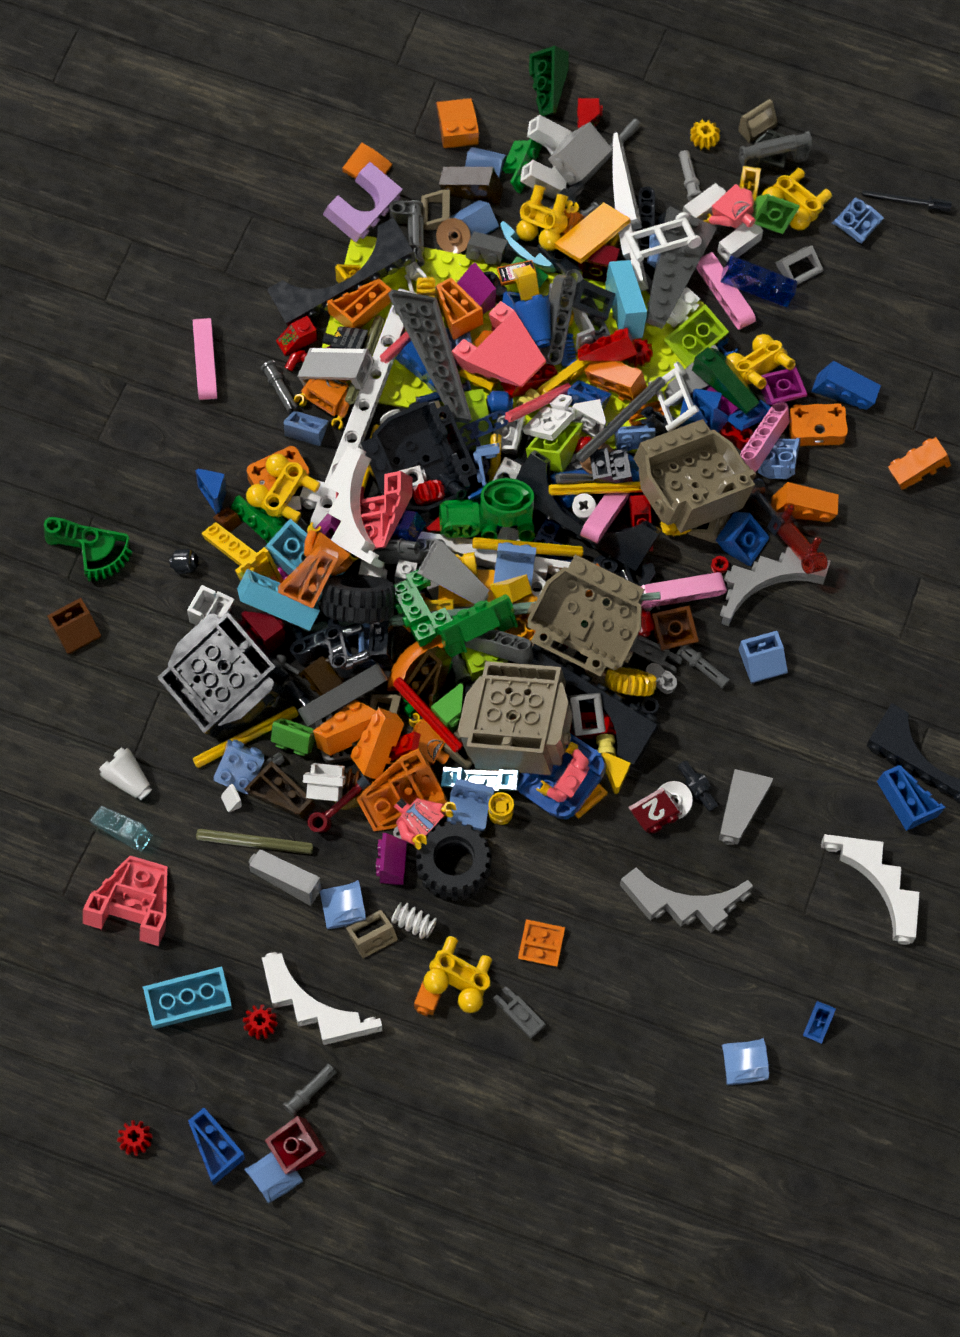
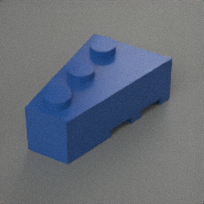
[877,765,945,831]

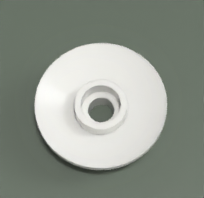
[659,781,693,819]

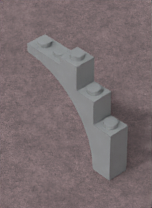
[720,547,831,626]
[620,867,753,933]

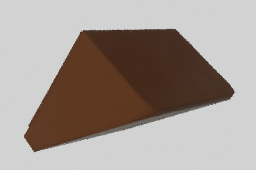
[213,507,242,532]

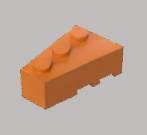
[313,699,376,756]

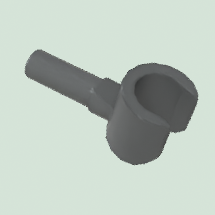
[276,654,300,675]

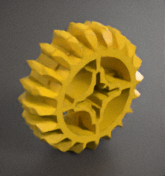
[605,667,657,696]

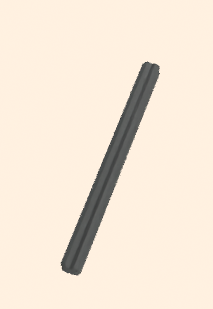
[576,376,666,463]

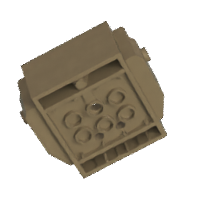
[633,419,756,533]
[527,555,645,676]
[458,661,573,775]

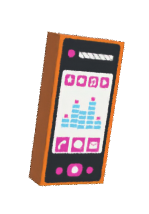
[497,260,537,286]

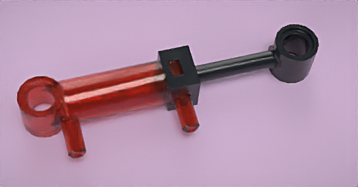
[748,478,828,574]

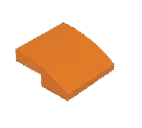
[342,143,392,179]
[518,919,565,967]

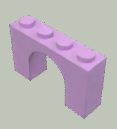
[323,162,403,242]

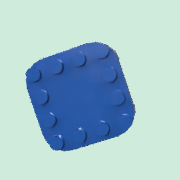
[517,732,606,820]

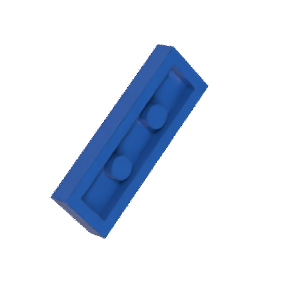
[728,400,771,431]

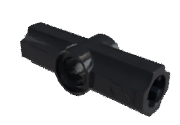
[538,244,582,275]

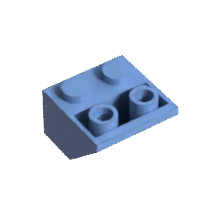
[739,631,788,683]

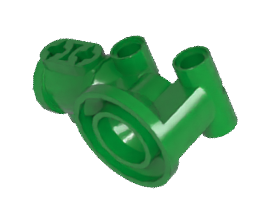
[439,478,535,542]

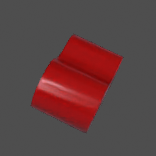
[719,422,753,450]

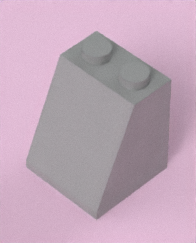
[548,122,612,186]

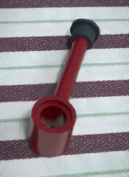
[308,773,372,833]

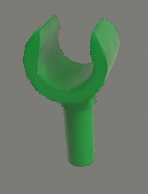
[403,699,416,717]

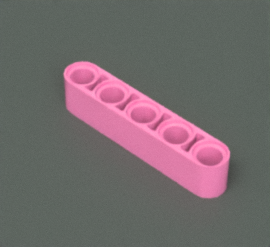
[696,252,756,330]
[193,318,217,400]
[740,402,790,472]
[580,493,630,543]
[640,572,727,608]

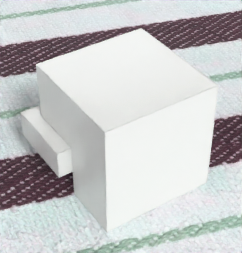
[187,585,235,625]
[303,763,346,801]

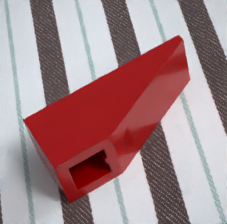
[577,328,638,361]
[501,364,558,398]
[629,494,653,551]

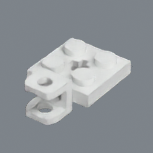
[523,394,575,441]

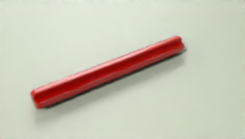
[393,677,463,753]

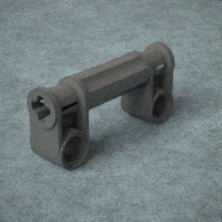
[738,131,812,169]
[389,200,425,267]

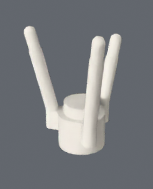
[404,262,437,292]

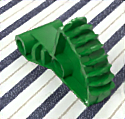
[44,517,133,582]

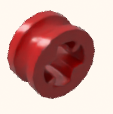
[711,556,729,575]

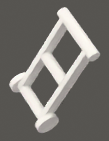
[624,212,702,262]
[648,362,699,432]

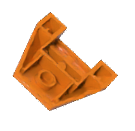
[356,748,448,831]

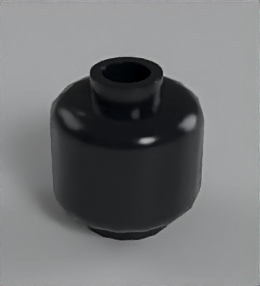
[169,549,199,574]

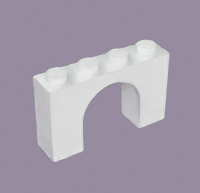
[520,115,572,199]
[683,183,763,263]

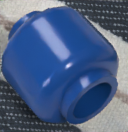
[486,391,513,415]

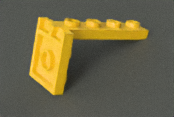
[201,522,283,583]

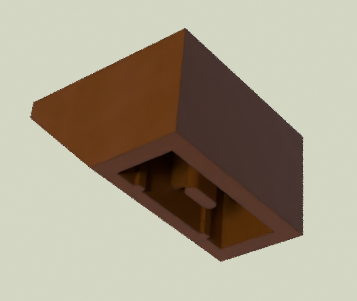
[47,598,102,655]

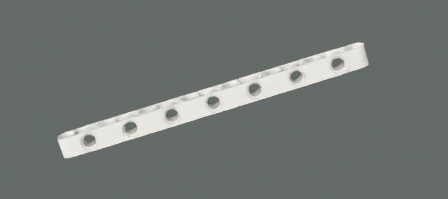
[310,288,417,529]

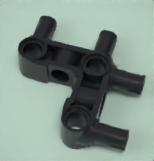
[290,616,372,678]

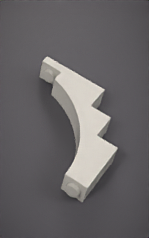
[326,446,384,569]
[821,834,919,945]
[262,952,382,1045]

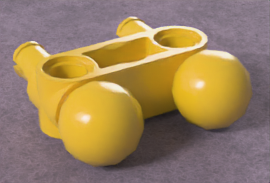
[762,168,832,230]
[516,185,568,251]
[726,334,796,389]
[246,453,321,523]
[423,936,492,1013]

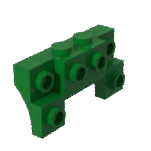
[394,569,452,647]
[437,594,518,659]

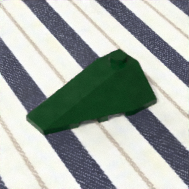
[529,46,569,117]
[692,347,759,414]

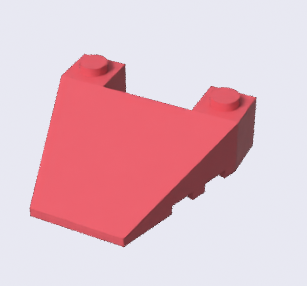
[452,301,546,387]
[336,471,412,549]
[83,856,167,946]

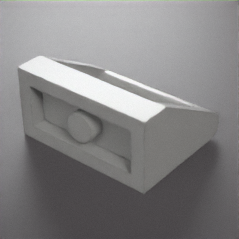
[775,245,823,287]
[568,693,606,736]

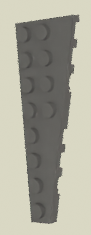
[646,207,717,329]
[388,290,472,424]

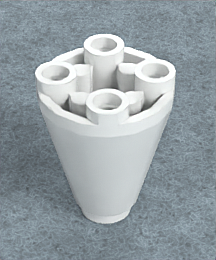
[99,747,152,800]

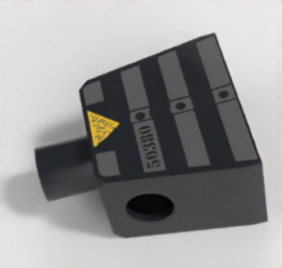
[322,326,368,349]

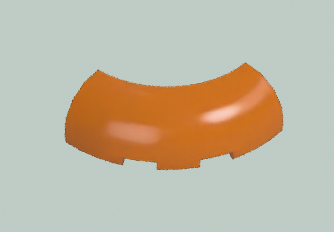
[387,635,445,691]

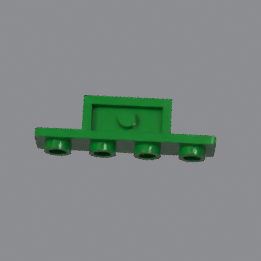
[502,139,543,193]
[231,495,287,543]

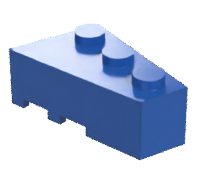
[395,341,437,392]
[811,361,881,410]
[188,1108,245,1186]

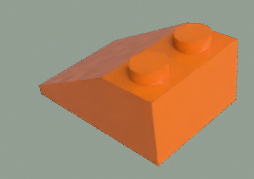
[437,98,479,148]

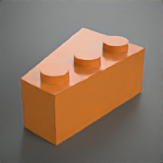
[436,278,483,340]
[327,279,392,329]
[585,361,647,402]
[888,437,951,490]
[771,482,839,522]
[278,544,338,609]
[350,707,404,779]

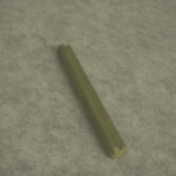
[345,315,385,405]
[196,829,313,855]

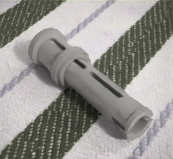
[678,150,702,201]

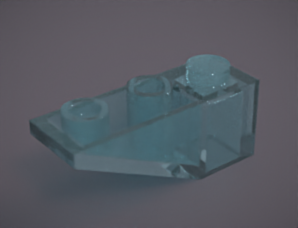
[90,806,152,852]

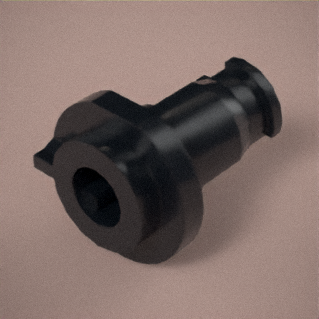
[640,406,678,437]

